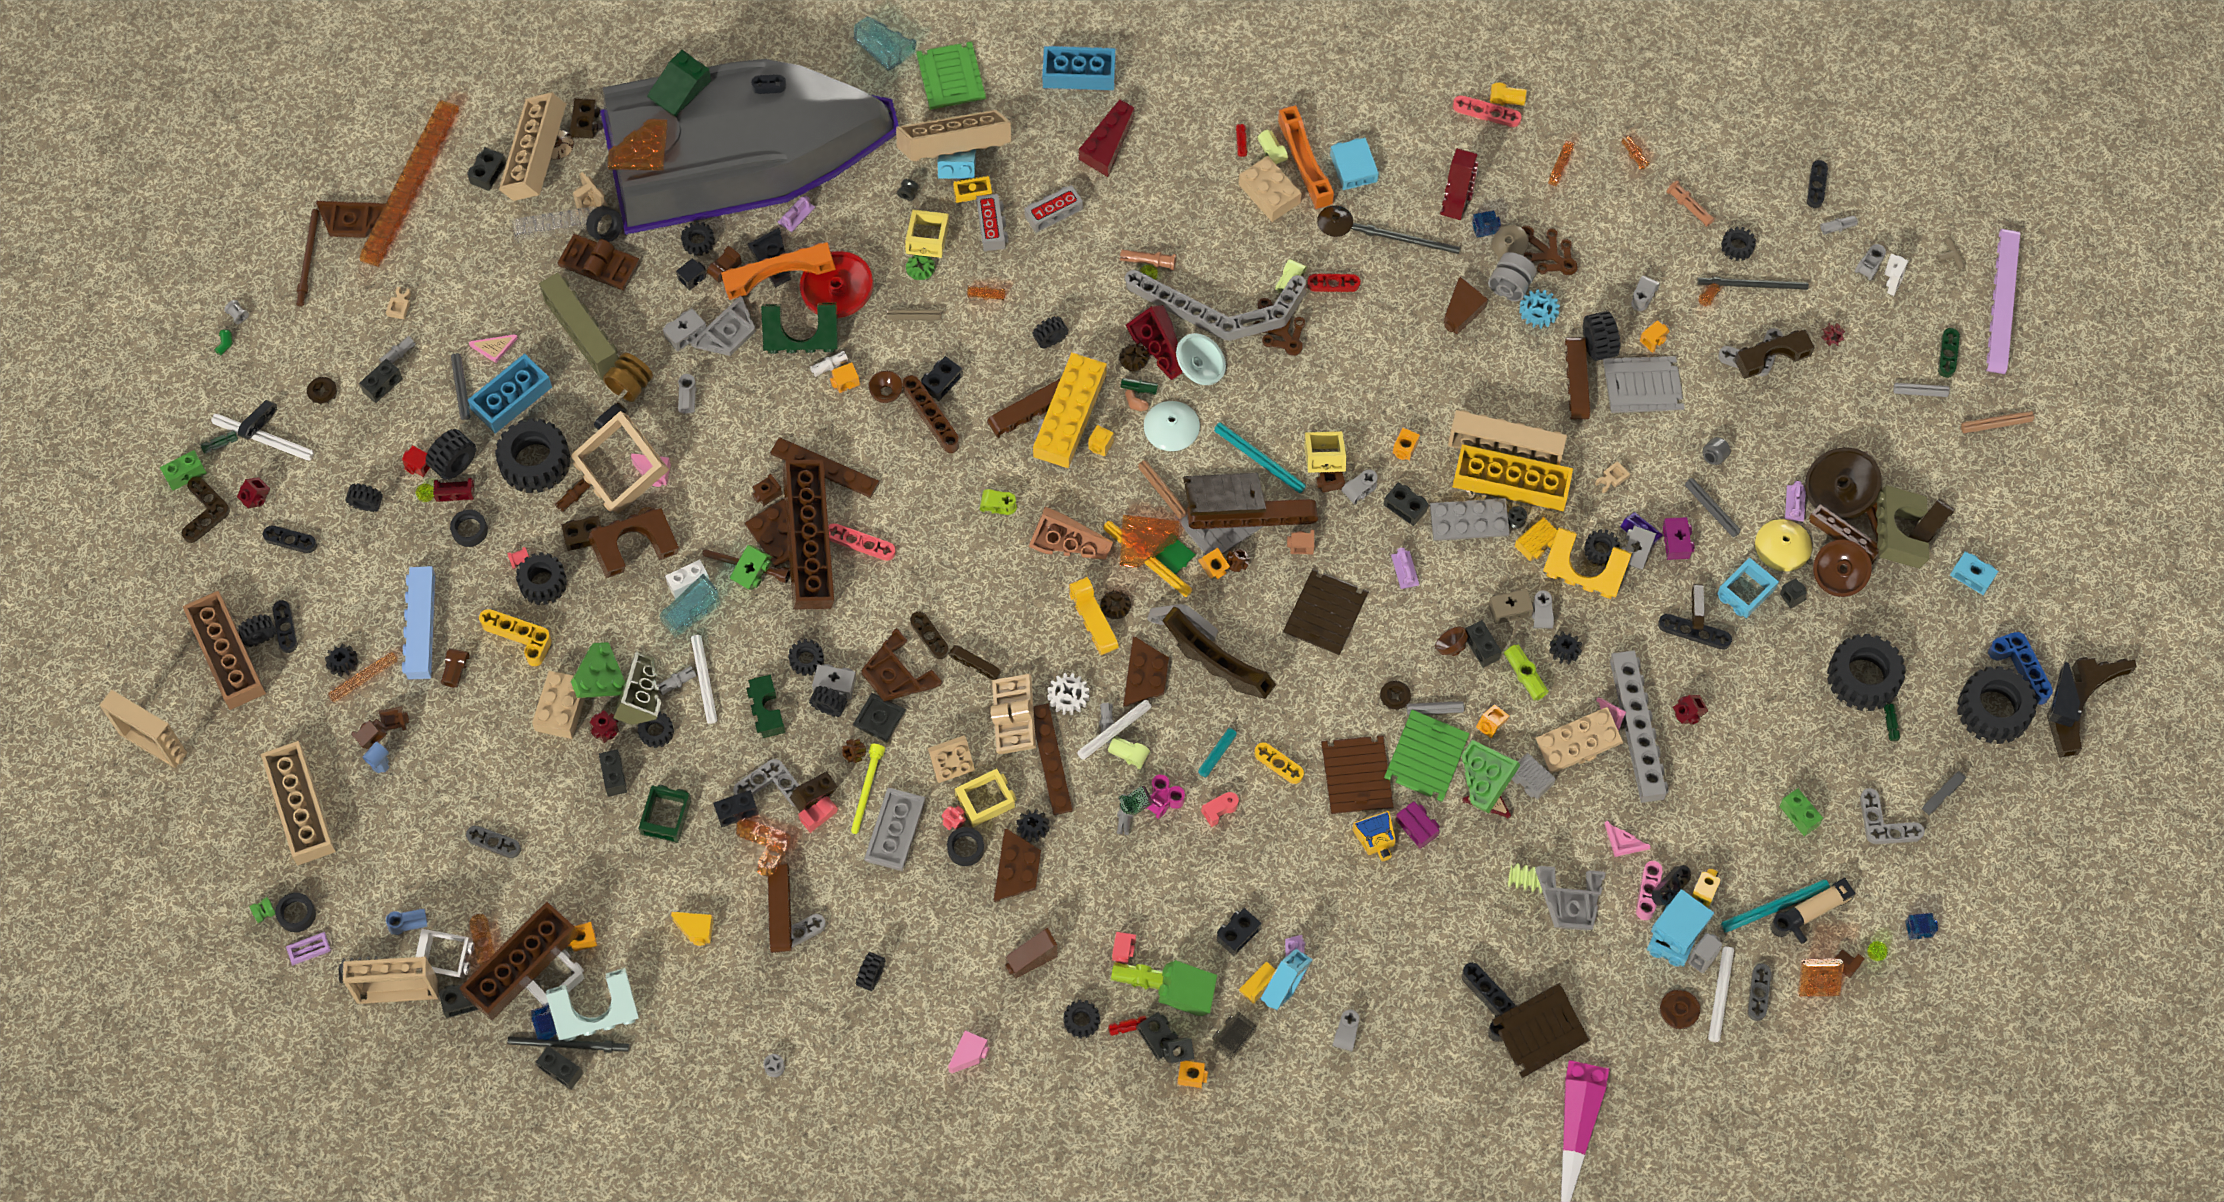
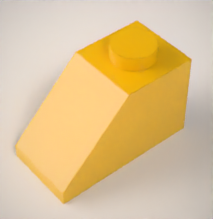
[671,912,713,946]

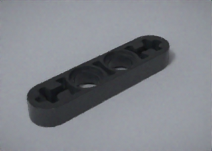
[1658,614,1732,650]

